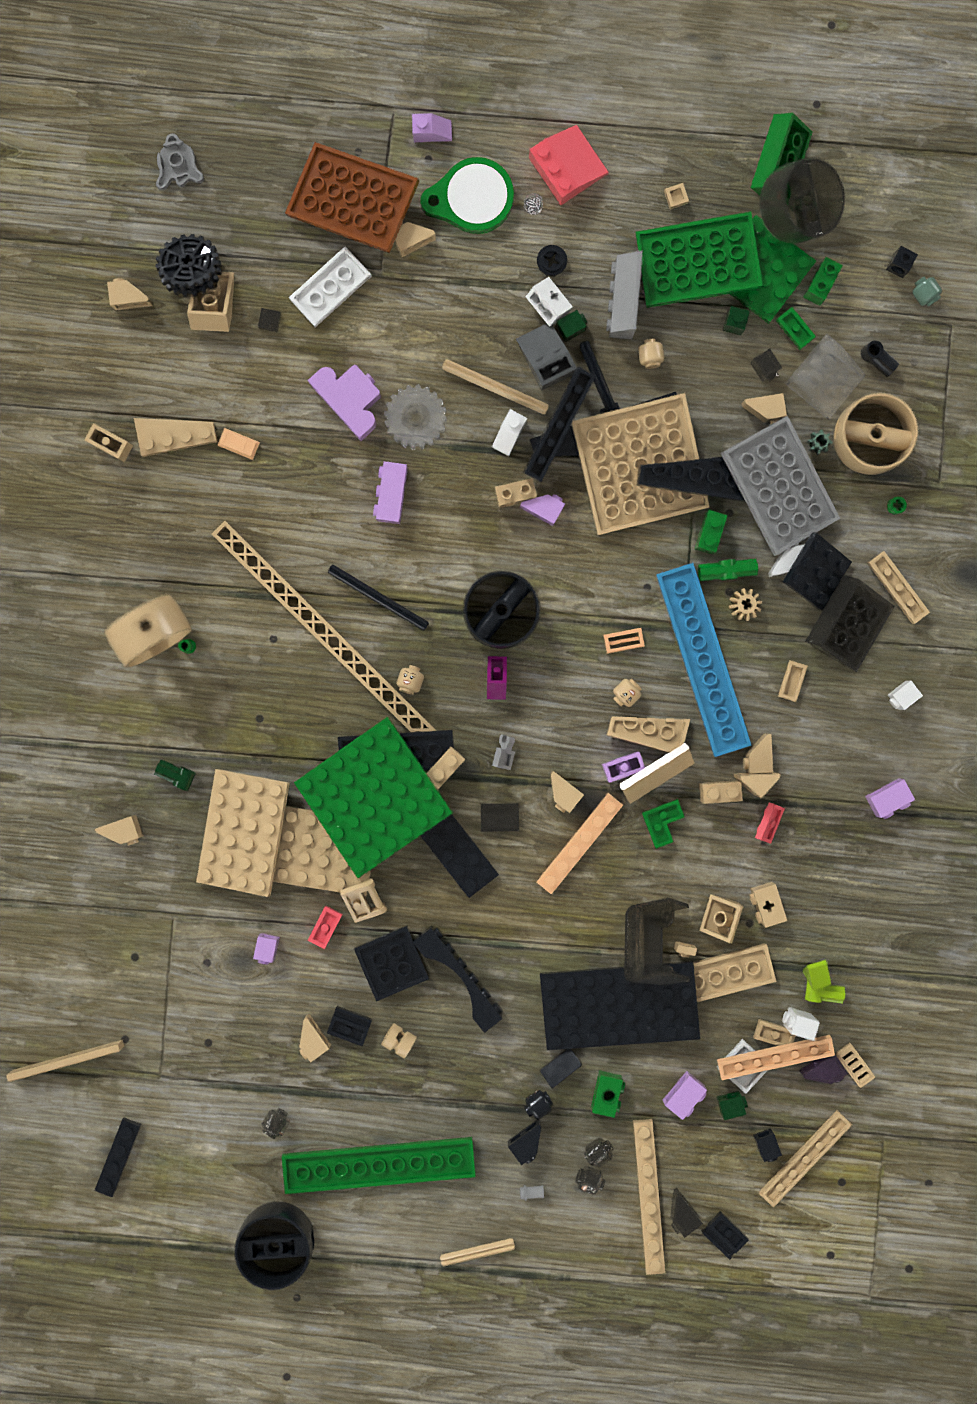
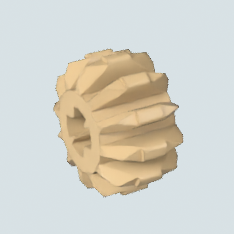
[729,588,762,621]

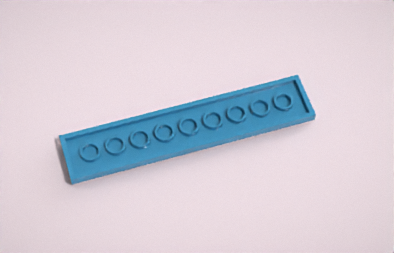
[656,563,751,757]

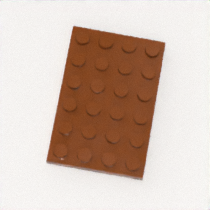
[285,142,420,253]

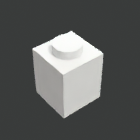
[888,681,923,710]

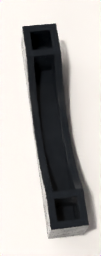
[413,925,503,1033]

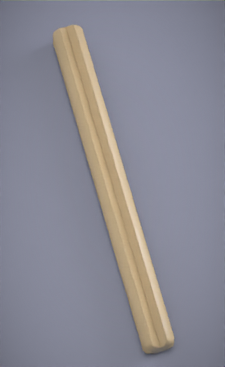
[442,359,549,415]

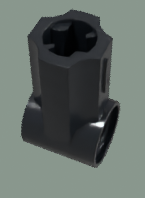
[861,341,899,377]

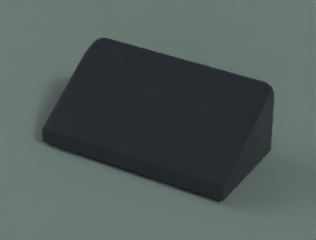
[540,1049,582,1088]

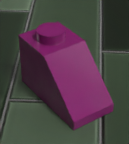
[487,656,507,700]

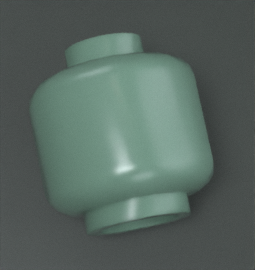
[912,276,942,307]

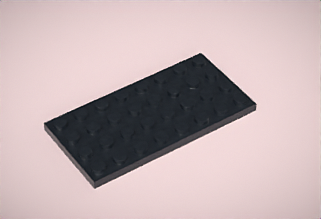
[540,961,700,1050]

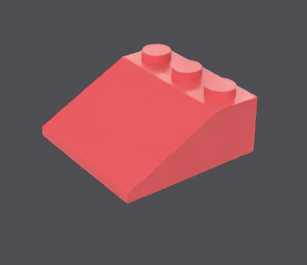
[529,125,609,205]

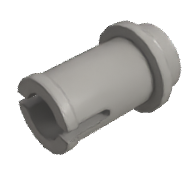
[520,1185,544,1201]

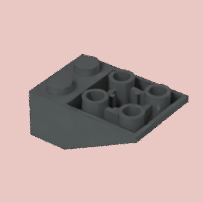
[516,324,576,391]

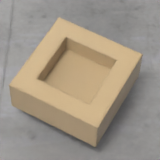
[664,183,689,210]
[674,941,697,958]

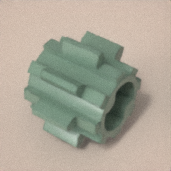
[807,429,833,455]

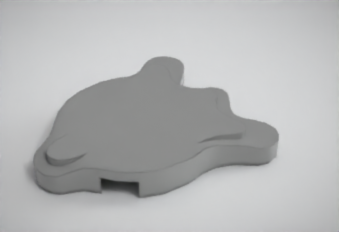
[156,134,204,191]

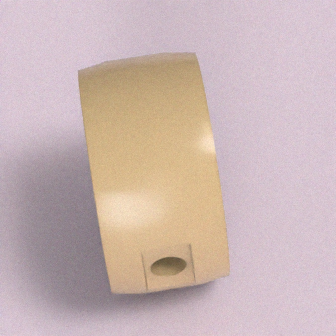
[833,393,918,475]
[105,595,192,668]

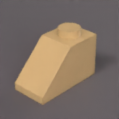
[394,222,436,257]
[107,278,153,310]
[742,393,787,425]
[743,733,773,774]
[550,770,584,813]
[95,815,143,846]
[299,1014,331,1063]

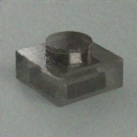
[258,308,281,333]

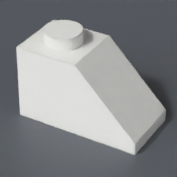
[492,409,527,456]
[768,543,805,577]

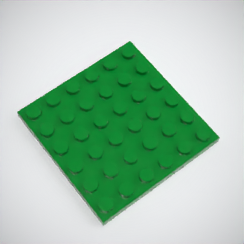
[294,717,453,879]

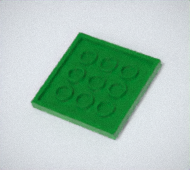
[730,215,816,324]

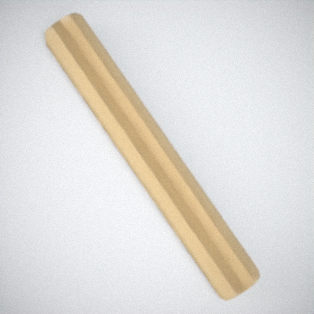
[440,1238,515,1266]

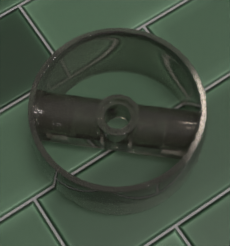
[760,158,845,243]

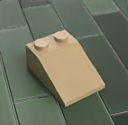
[187,272,234,332]

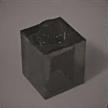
[750,349,782,382]

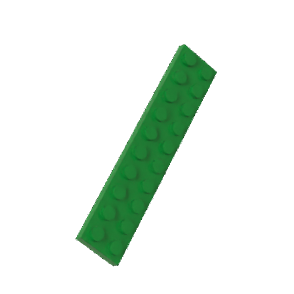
[281,1137,476,1194]

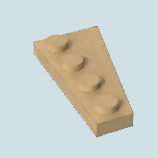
[134,418,218,457]
[606,717,690,753]

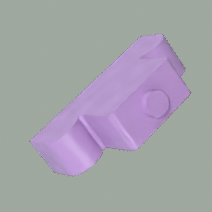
[308,365,381,441]

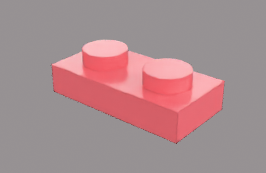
[755,802,785,844]
[308,906,343,949]

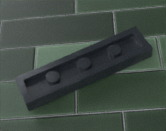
[94,1117,142,1197]

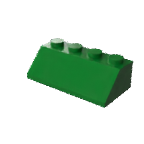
[751,113,813,205]

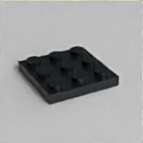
[782,532,852,611]
[354,925,429,1002]

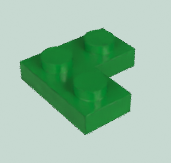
[641,799,684,849]

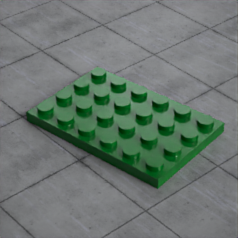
[636,211,763,308]

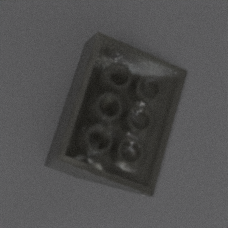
[805,575,895,672]

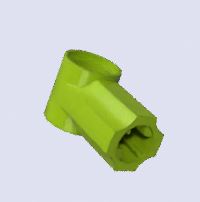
[805,980,846,1004]

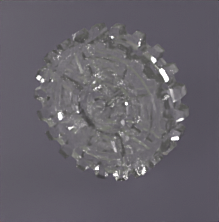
[384,385,447,450]

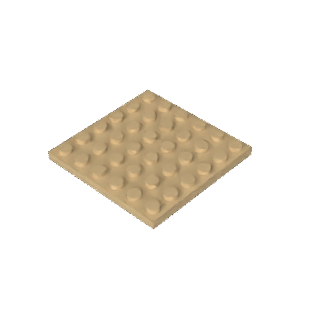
[572,393,710,535]

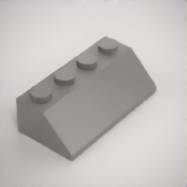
[606,251,642,339]

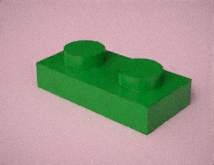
[776,307,816,350]

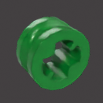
[887,496,907,515]

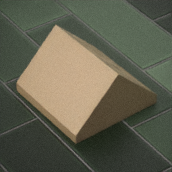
[734,772,780,798]
[699,894,743,943]

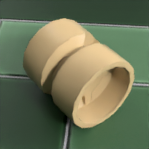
[381,1023,417,1058]

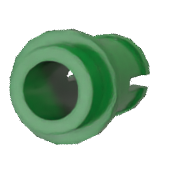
[178,639,196,654]

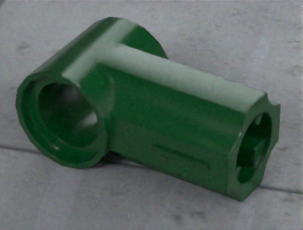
[154,760,196,791]

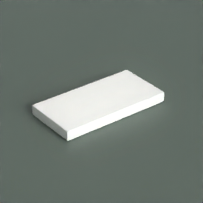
[289,246,372,328]

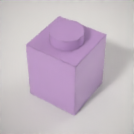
[253,933,279,964]

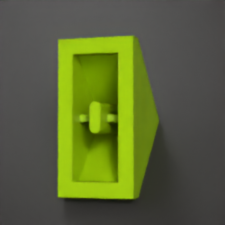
[803,960,831,990]

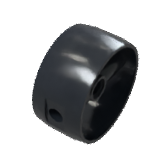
[463,571,541,649]
[235,1201,315,1290]

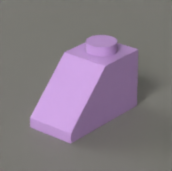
[412,113,452,142]
[520,494,565,526]

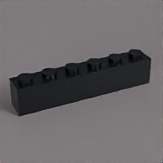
[523,367,596,482]

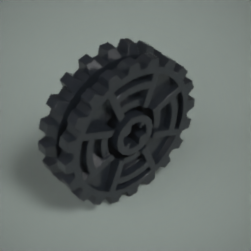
[156,234,222,297]

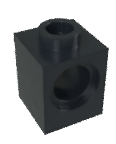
[886,246,918,278]
[753,1128,782,1162]

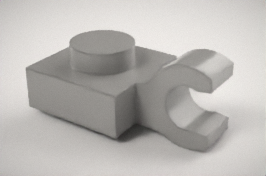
[492,734,515,770]

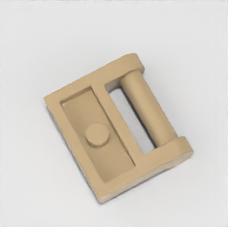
[341,878,387,923]

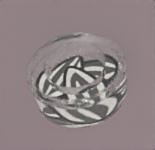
[524,193,543,215]

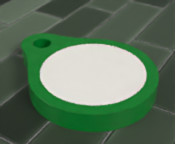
[420,157,514,234]

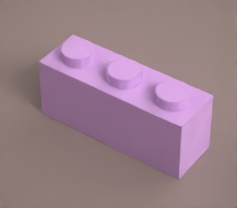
[373,461,408,524]

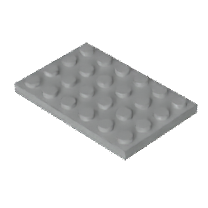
[721,416,840,556]

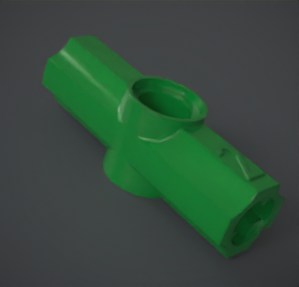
[698,559,758,581]

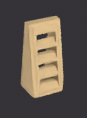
[835,1043,875,1088]

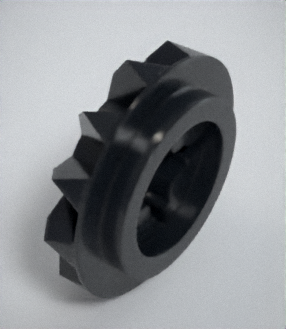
[537,245,567,277]

